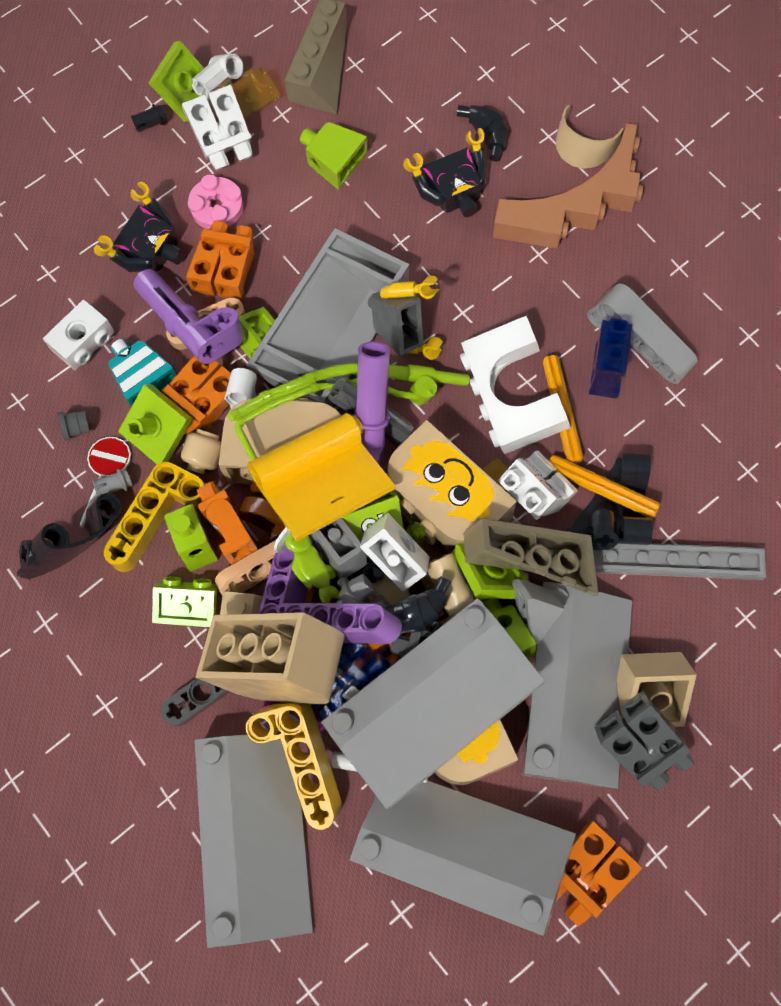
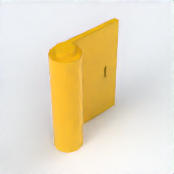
[247,413,395,541]

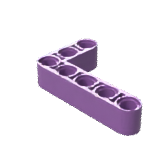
[258,549,402,644]

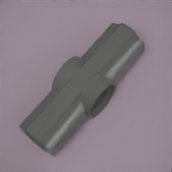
[328,377,414,446]

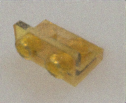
[221,66,280,119]

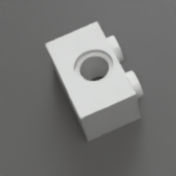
[42,299,115,371]
[360,513,430,592]

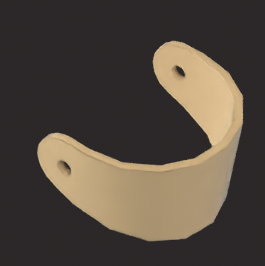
[555,105,624,169]

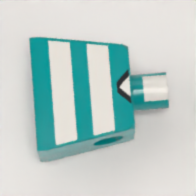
[108,338,176,407]

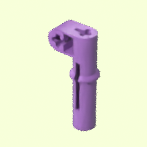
[133,269,245,364]
[352,341,390,469]

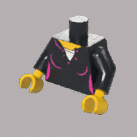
[403,128,487,217]
[94,182,185,272]

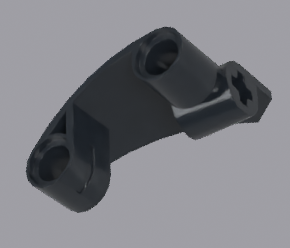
[566,453,653,550]
[17,493,121,580]

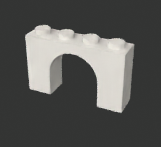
[460,316,571,454]

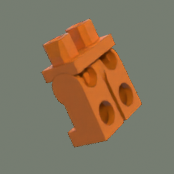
[186,220,255,301]
[162,356,231,435]
[196,481,259,565]
[556,821,642,927]

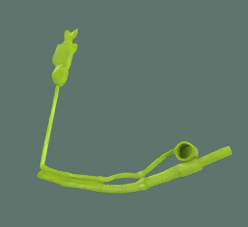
[228,363,470,603]

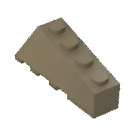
[284,0,347,115]
[463,519,598,596]

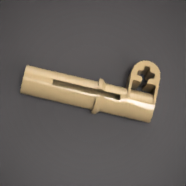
[421,552,475,622]

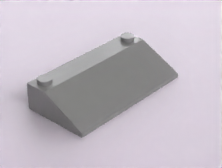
[247,228,409,406]
[521,582,632,789]
[321,598,545,810]
[194,735,313,948]
[350,781,576,936]

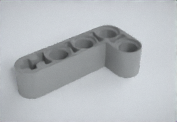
[587,283,698,384]

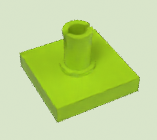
[149,41,204,122]
[118,384,193,464]
[453,543,529,603]

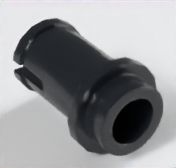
[131,104,167,132]

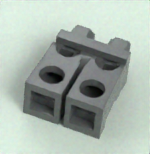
[594,690,695,791]

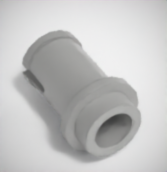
[92,469,132,497]

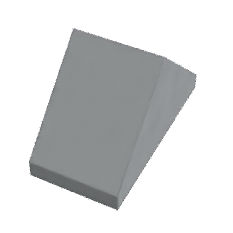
[513,578,565,644]

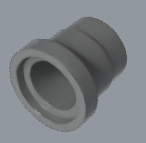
[57,411,90,441]

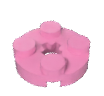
[188,175,244,229]

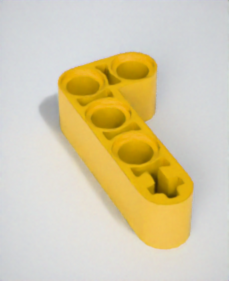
[104,462,204,572]
[246,702,342,830]

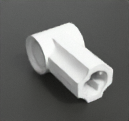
[191,54,243,99]
[225,368,257,409]

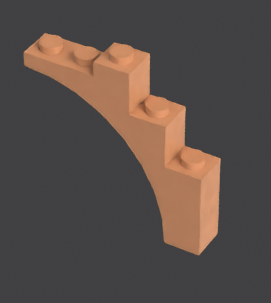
[493,123,643,249]

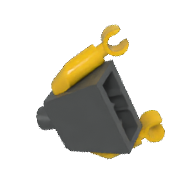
[368,276,443,360]

